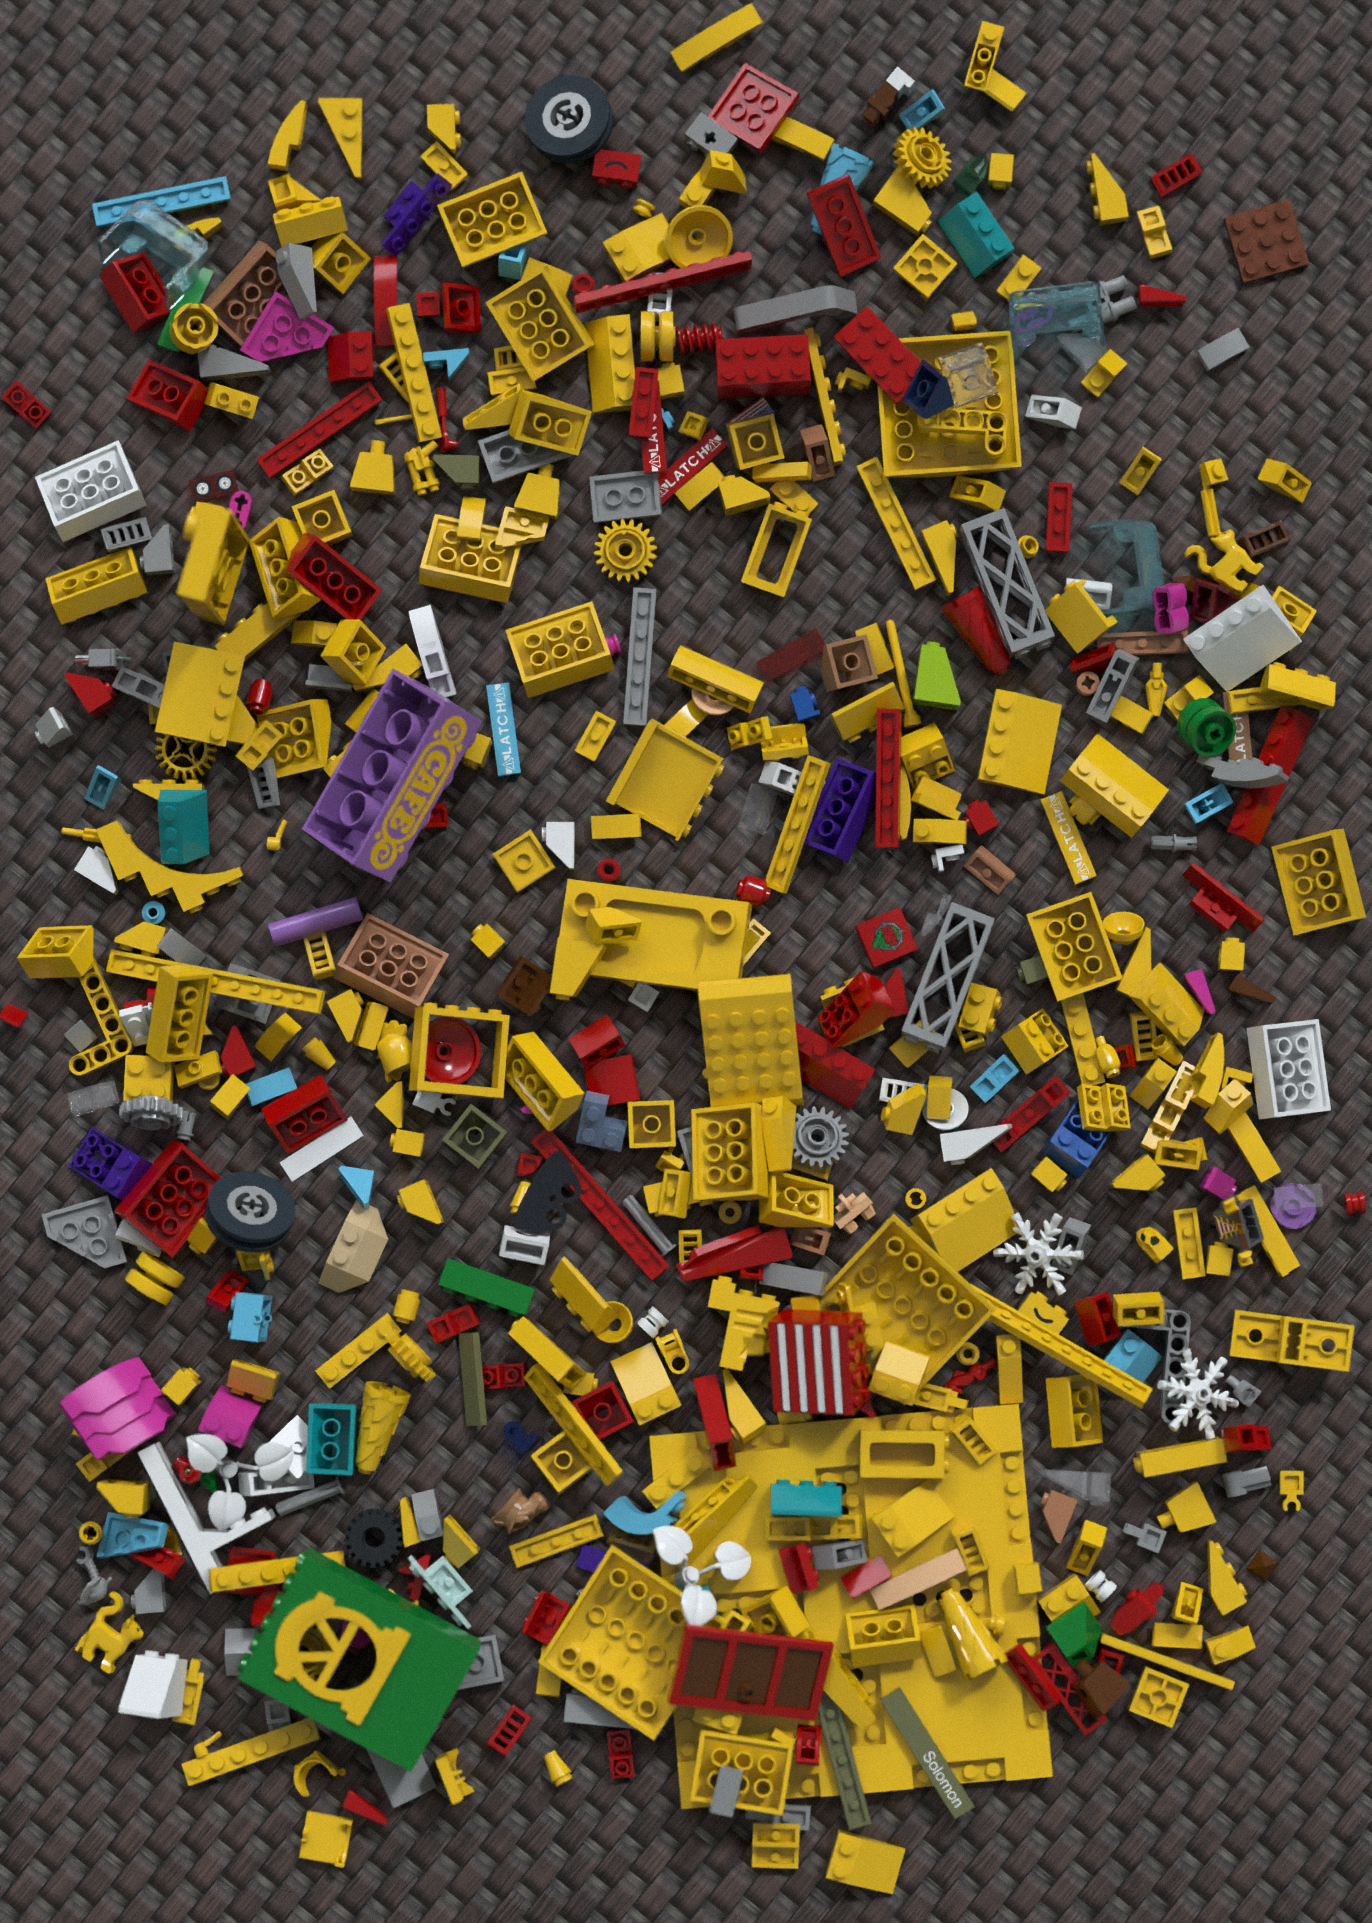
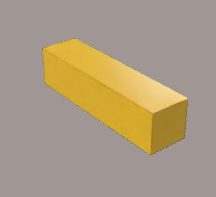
[752,462,812,483]

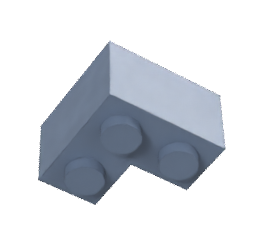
[576,1091,628,1152]

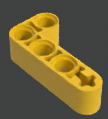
[916,408,1007,459]

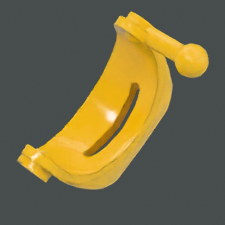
[294,1750,346,1797]

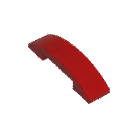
[374,255,398,347]
[993,1076,1071,1153]

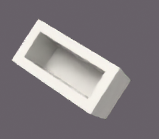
[499,1225,550,1265]

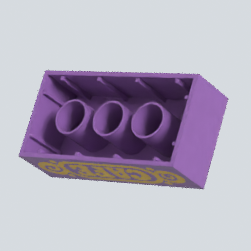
[302,669,482,882]

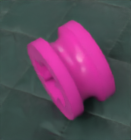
[605,634,622,657]

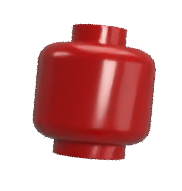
[735,875,770,908]

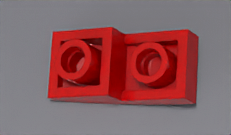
[1,380,51,428]
[482,1362,529,1389]
[607,1727,635,1779]

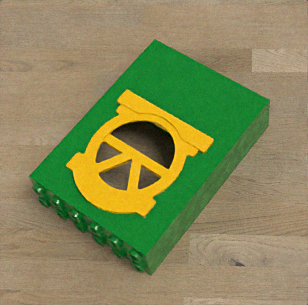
[237,1547,481,1772]

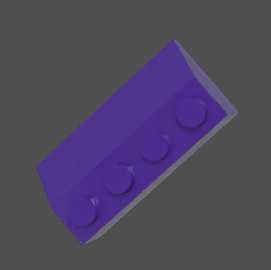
[804,758,876,863]

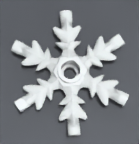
[993,1212,1084,1296]
[1157,1349,1239,1439]

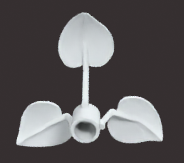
[186,1434,294,1530]
[652,1526,751,1626]

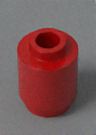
[246,679,273,715]

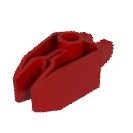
[1110,1582,1164,1635]

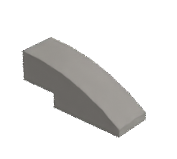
[759,1263,828,1296]

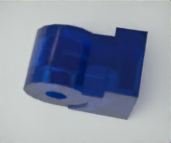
[503,1421,540,1454]

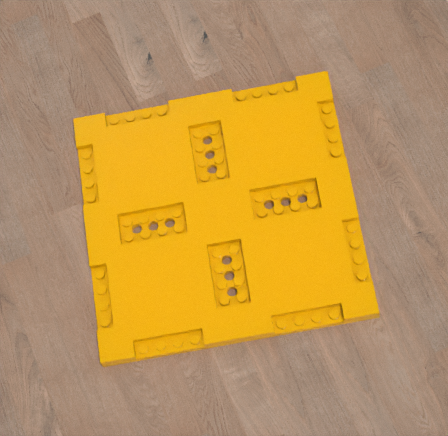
[649,1403,1053,1809]

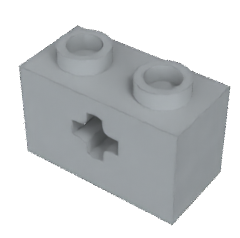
[685,112,738,158]

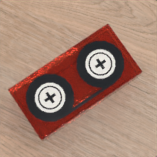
[189,470,239,504]

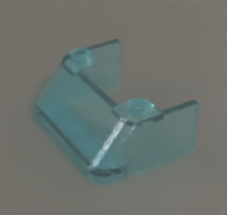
[98,200,209,310]
[1009,282,1106,357]
[1087,519,1164,618]

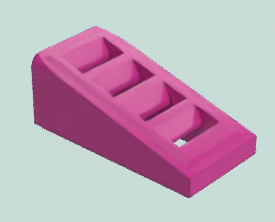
[1183,969,1216,1015]

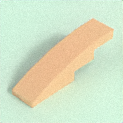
[869,1548,967,1610]

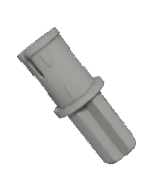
[1150,834,1197,852]

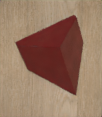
[1190,578,1242,624]

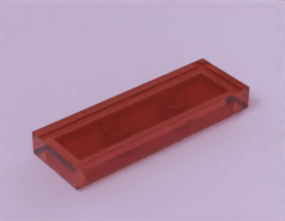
[756,628,825,682]

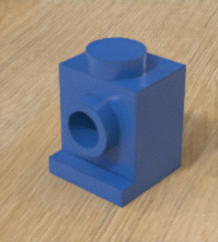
[790,686,820,723]

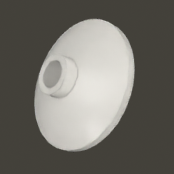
[922,1089,968,1130]

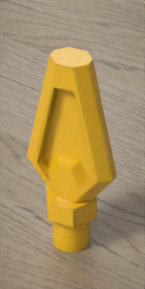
[1145,663,1167,716]

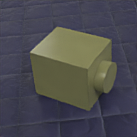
[1016,956,1048,985]

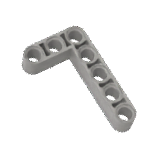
[734,285,858,333]
[1130,1309,1191,1424]

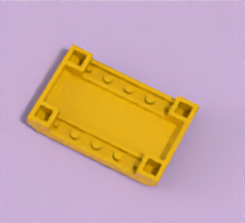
[698,974,804,1107]

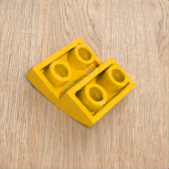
[1077,1083,1131,1131]

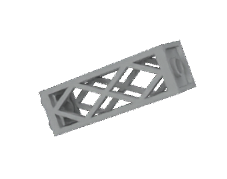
[959,508,1055,660]
[901,902,995,1054]

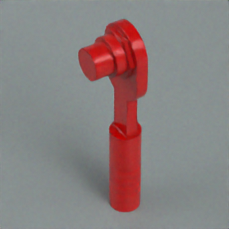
[437,388,457,452]

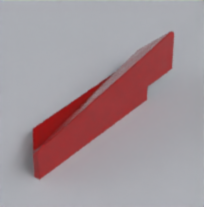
[676,1225,792,1281]

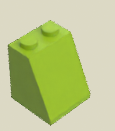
[912,642,961,711]

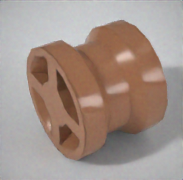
[1076,671,1100,696]

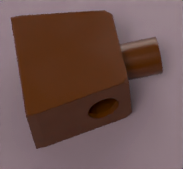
[1073,1659,1131,1718]

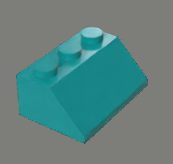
[937,192,1015,278]
[158,790,210,864]
[306,1403,358,1475]
[770,1479,842,1517]

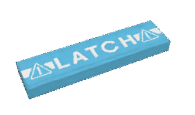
[486,682,521,777]

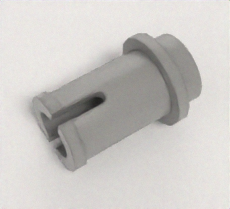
[175,1111,196,1141]

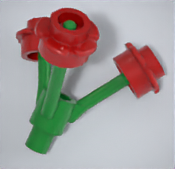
[171,1440,224,1494]

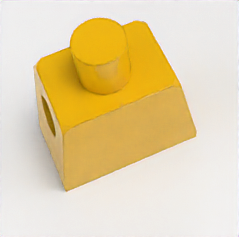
[350,440,395,495]
[514,464,560,520]
[1157,1481,1216,1532]

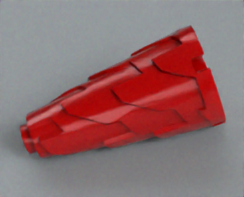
[941,585,1011,676]

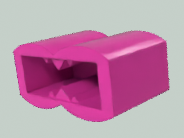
[1152,583,1189,634]

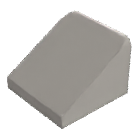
[64,1020,98,1053]

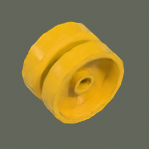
[641,311,675,362]
[125,1251,185,1306]

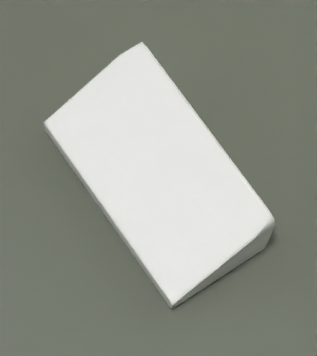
[1065,578,1112,611]

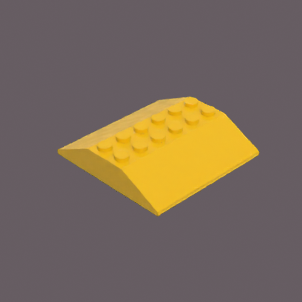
[877,331,1022,478]
[818,1214,996,1405]
[538,1545,729,1740]

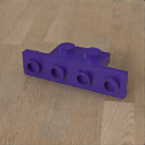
[381,173,452,256]

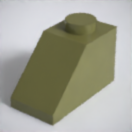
[433,455,480,490]

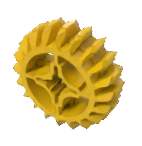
[155,734,217,780]

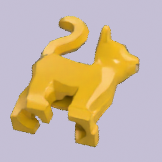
[1184,529,1264,596]
[75,1592,144,1674]

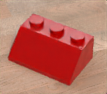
[99,252,175,333]
[261,1075,348,1154]

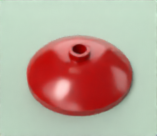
[425,1017,481,1084]

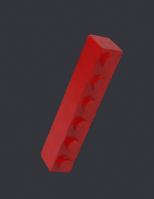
[1227,705,1314,846]

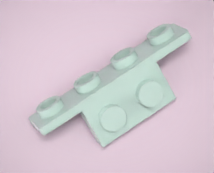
[408,1555,472,1629]

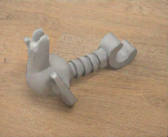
[77,1546,112,1605]

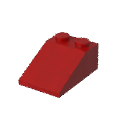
[126,360,208,432]

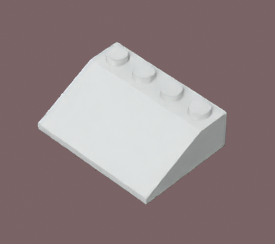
[35,440,147,542]
[1183,585,1302,692]
[1247,1019,1331,1119]

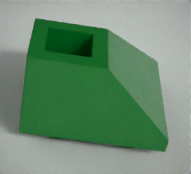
[1046,1601,1102,1670]

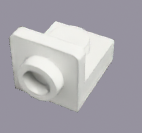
[931,844,964,873]

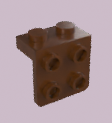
[495,955,552,1016]

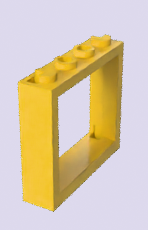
[409,1003,510,1098]

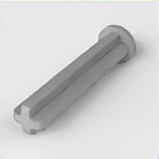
[622,1195,677,1257]
[276,1476,345,1516]

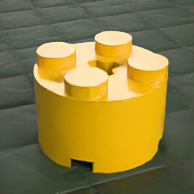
[169,303,218,354]

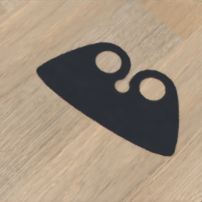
[514,1151,582,1231]

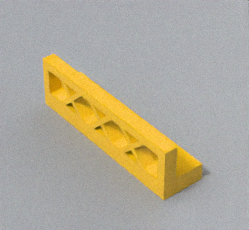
[1236,1185,1301,1277]

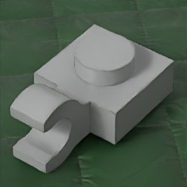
[1123,1523,1167,1553]

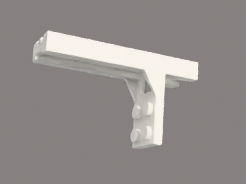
[138,1442,276,1594]

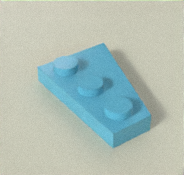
[96,1512,169,1559]

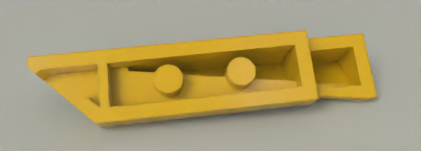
[673,1476,758,1567]
[795,1626,876,1729]

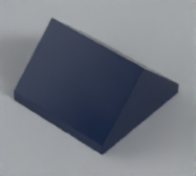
[902,359,954,419]

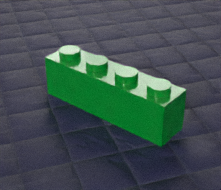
[438,1258,535,1318]

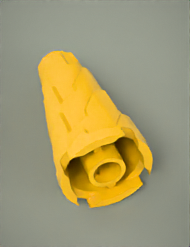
[355,1381,411,1474]
[939,1588,1008,1682]

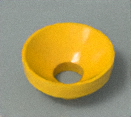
[1103,912,1144,945]
[593,1301,633,1344]

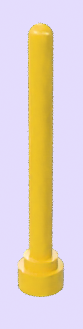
[886,620,922,728]

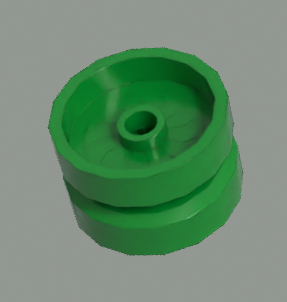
[1176,698,1236,757]

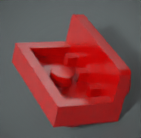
[778,1543,820,1594]
[521,1591,573,1646]

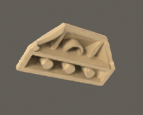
[318,1199,388,1293]

